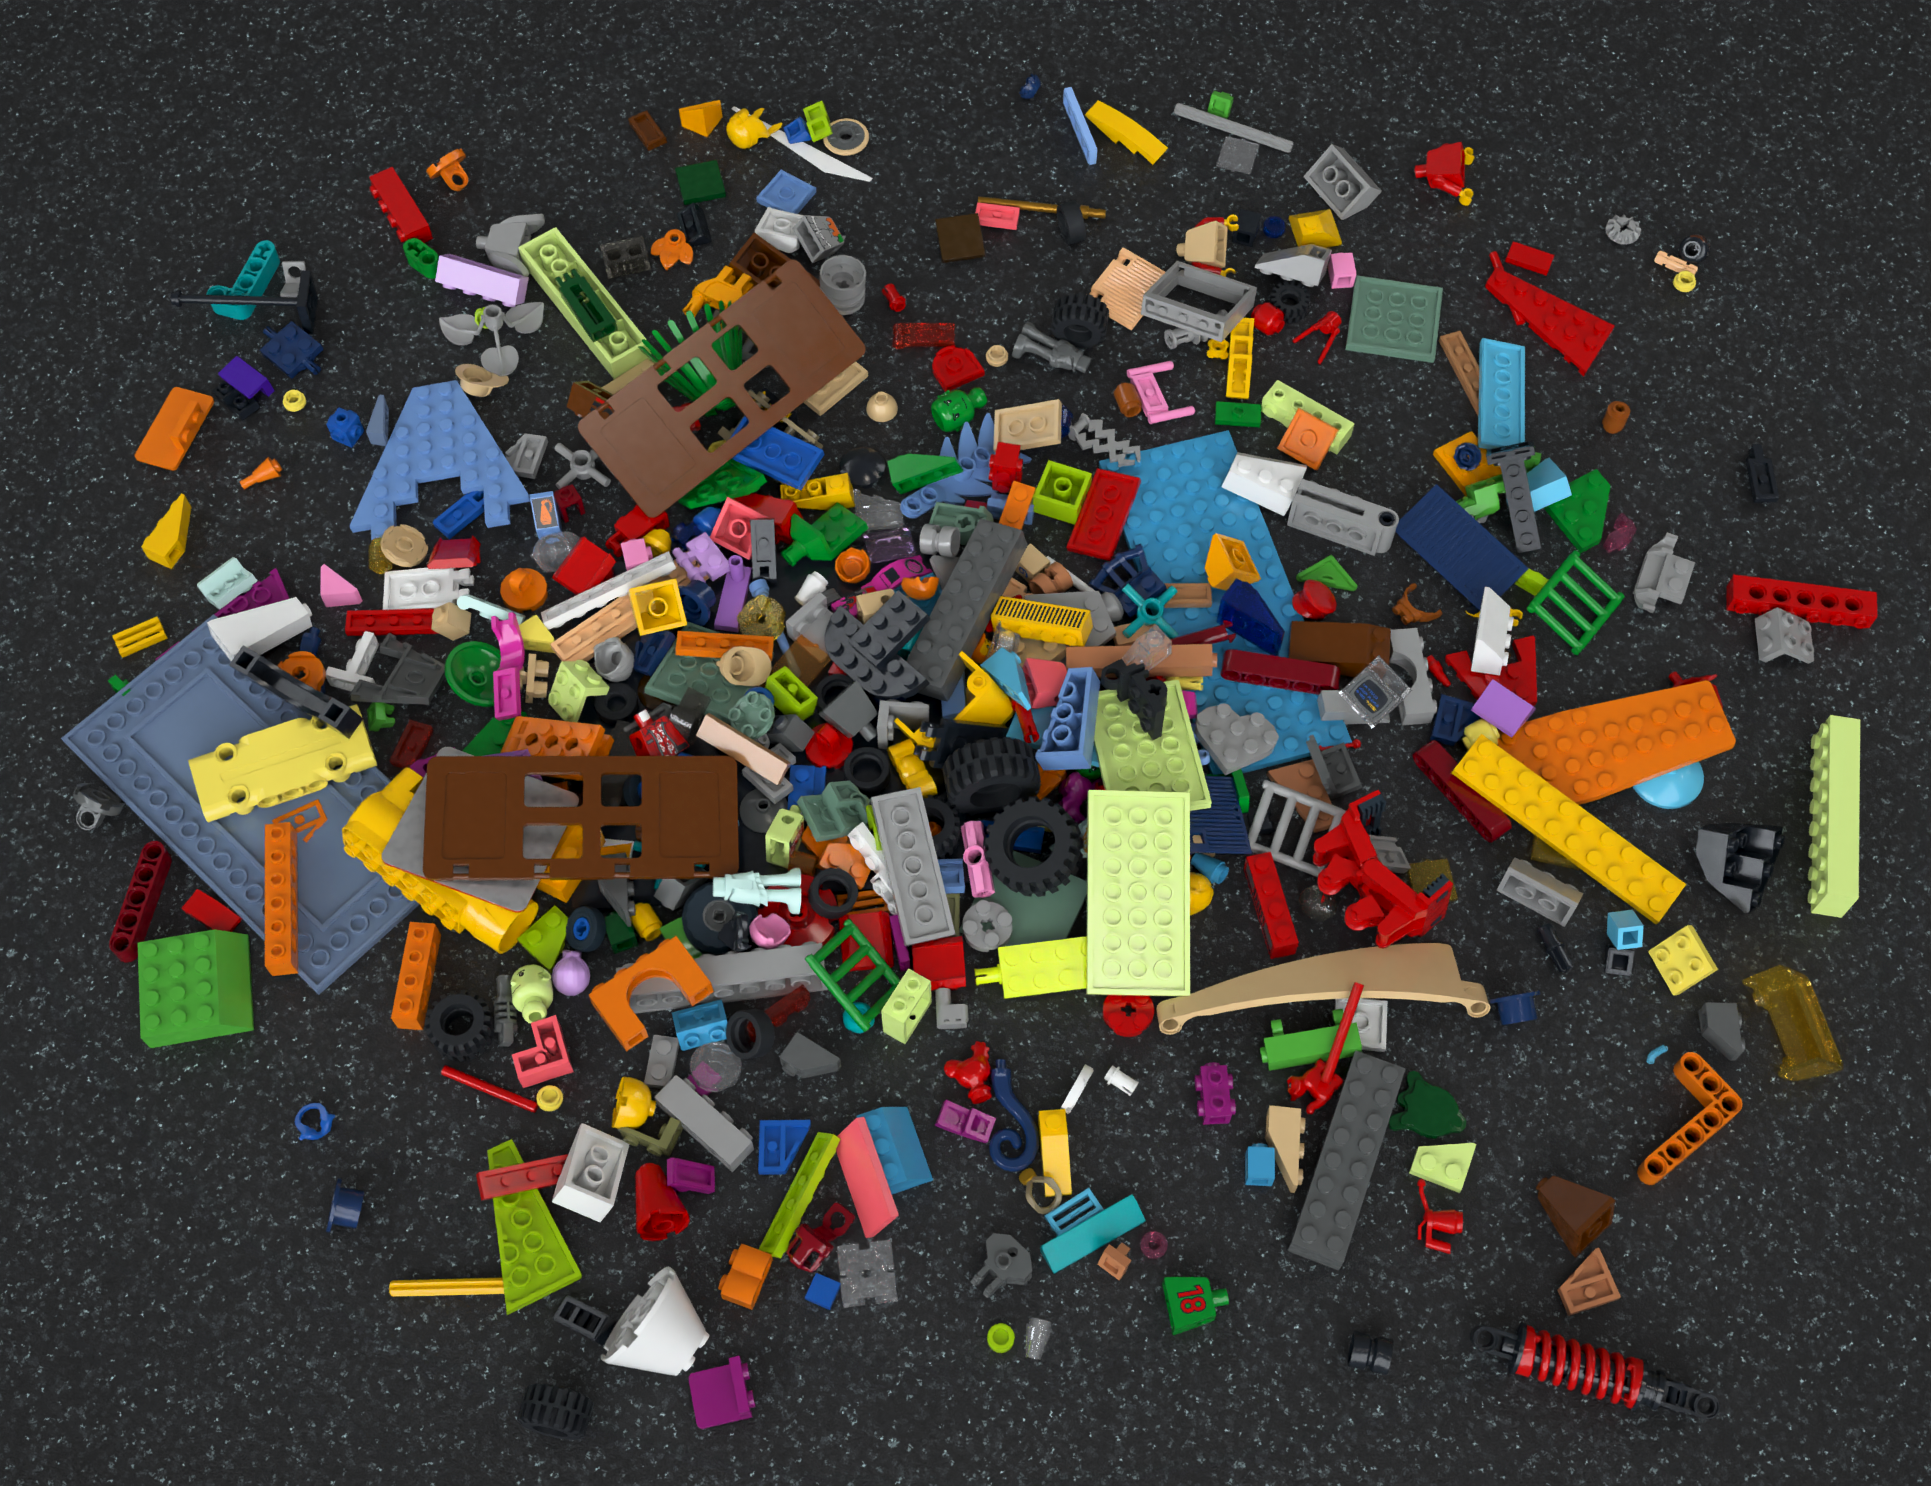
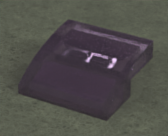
[863,527,917,564]

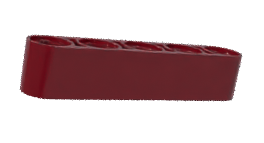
[1220,649,1341,695]
[1412,740,1512,843]
[109,841,172,963]

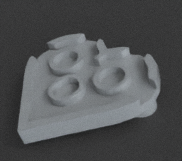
[1195,703,1279,775]

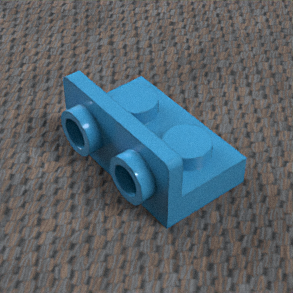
[672,999,728,1051]

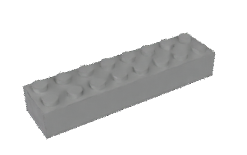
[616,942,828,1014]

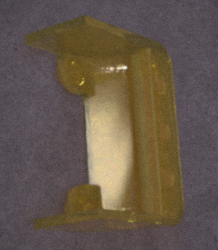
[1742,964,1844,1082]

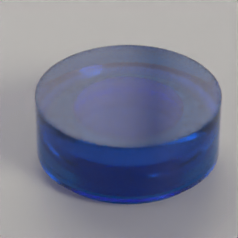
[1263,216,1285,238]

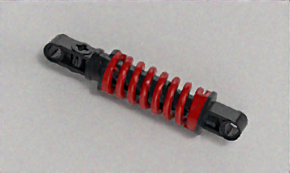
[1470,1322,1720,1419]

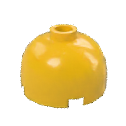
[612,1077,656,1130]

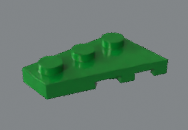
[463,711,528,756]

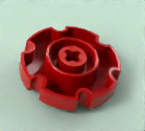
[758,874,839,947]

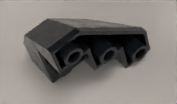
[1696,823,1785,913]

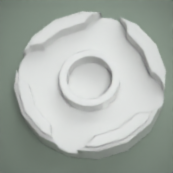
[1060,1064,1094,1114]

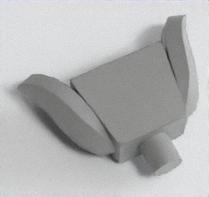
[476,214,545,277]

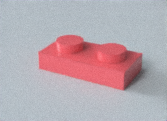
[975,202,1020,230]

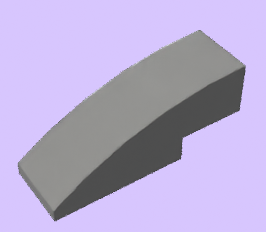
[1317,690,1390,724]

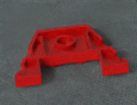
[1444,635,1537,706]

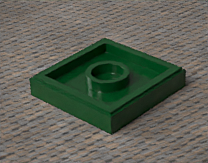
[675,160,726,205]

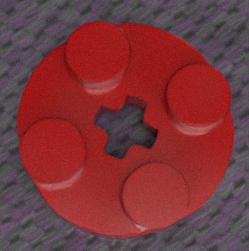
[1102,995,1154,1037]

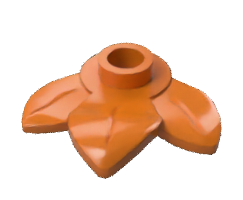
[651,229,693,270]

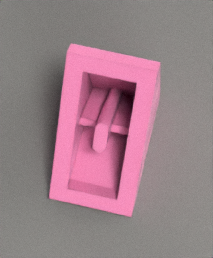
[320,564,363,607]

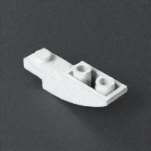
[847,822,897,915]

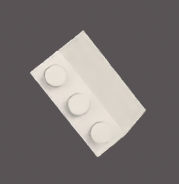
[1471,587,1514,675]

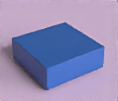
[805,1273,841,1310]

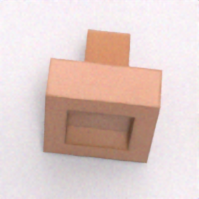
[1097,1243,1131,1280]

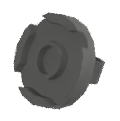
[73,783,125,830]

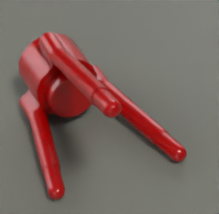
[1293,311,1342,364]

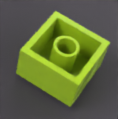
[1033,460,1092,525]

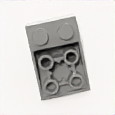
[1255,244,1332,287]

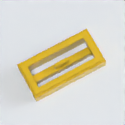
[112,616,168,658]

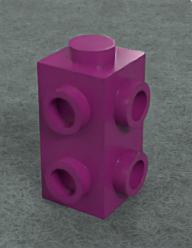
[1195,1062,1236,1125]

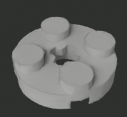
[962,900,1012,952]

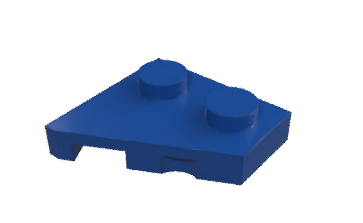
[758,1120,811,1175]

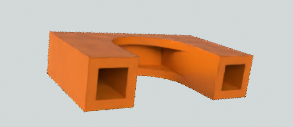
[589,936,714,1052]

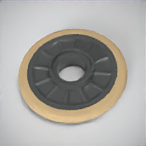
[823,118,869,156]

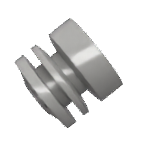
[820,255,866,315]

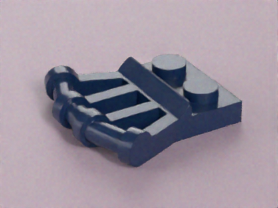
[1088,543,1167,618]

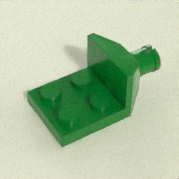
[781,502,869,566]

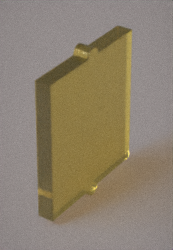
[1408,859,1458,901]

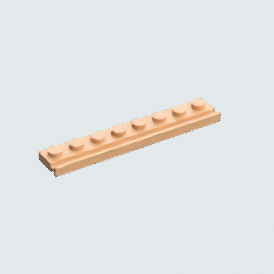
[550,551,709,662]

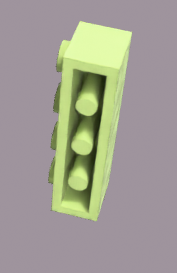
[1261,380,1354,455]

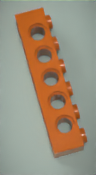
[265,822,298,976]

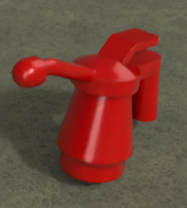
[1417,1179,1463,1254]

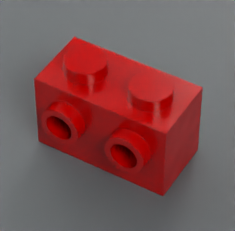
[989,442,1023,493]

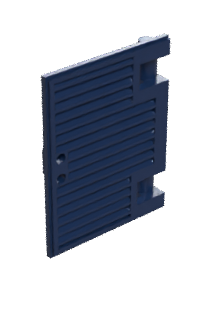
[1190,776,1252,855]

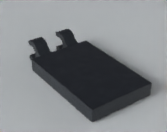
[913,718,1009,769]

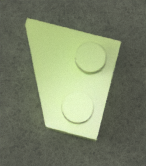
[1409,1143,1476,1193]

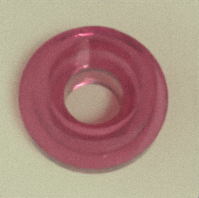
[1140,1231,1168,1259]

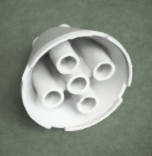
[601,1266,710,1376]

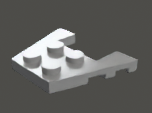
[1024,591,1116,668]

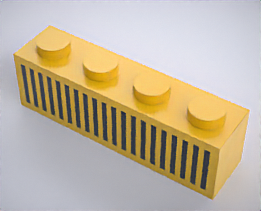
[991,596,1093,647]

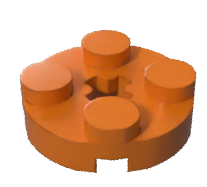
[278,651,326,692]

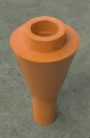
[239,457,282,489]

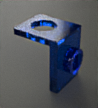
[670,522,702,551]

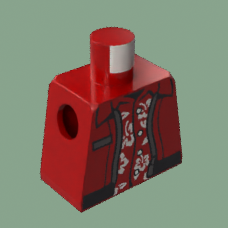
[630,709,689,756]

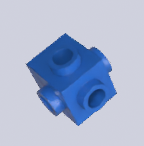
[326,408,364,448]

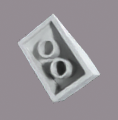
[552,1123,629,1222]

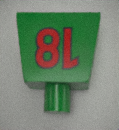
[1162,1277,1229,1335]

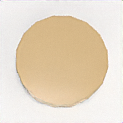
[380,524,428,567]

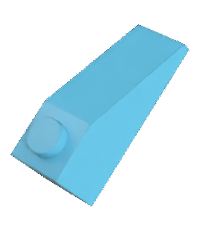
[980,647,1032,710]

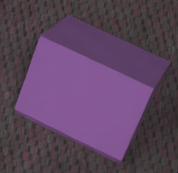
[1471,679,1536,738]

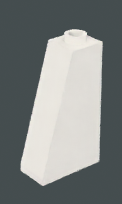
[207,597,312,661]

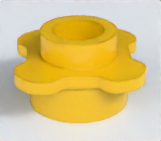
[1207,339,1230,359]

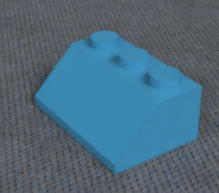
[857,1107,933,1194]

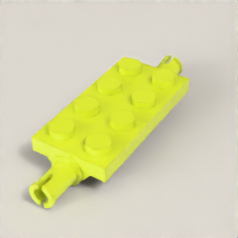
[974,936,1087,999]

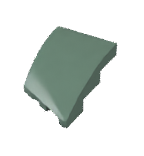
[797,781,871,842]

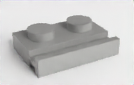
[1369,835,1411,874]

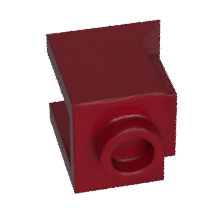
[554,484,585,523]

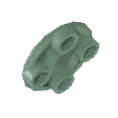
[728,691,775,739]

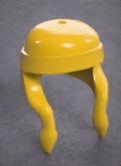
[726,108,782,149]

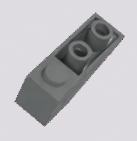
[598,852,636,927]

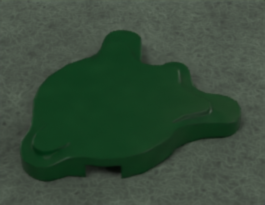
[1388,1071,1466,1139]

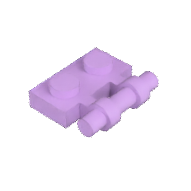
[672,532,730,583]

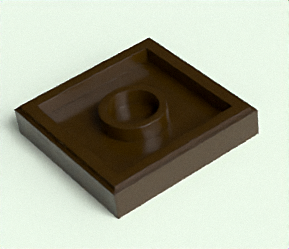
[935,213,985,263]

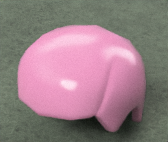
[749,913,791,950]

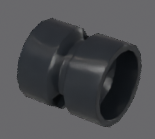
[1347,1331,1393,1375]

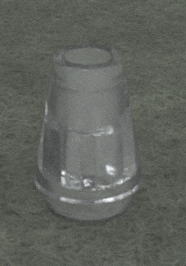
[1025,1317,1053,1360]

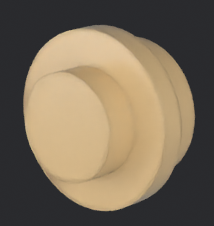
[986,345,1008,367]

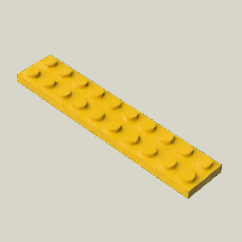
[1452,734,1686,924]

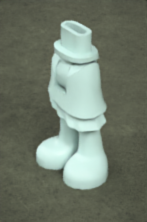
[713,868,801,914]

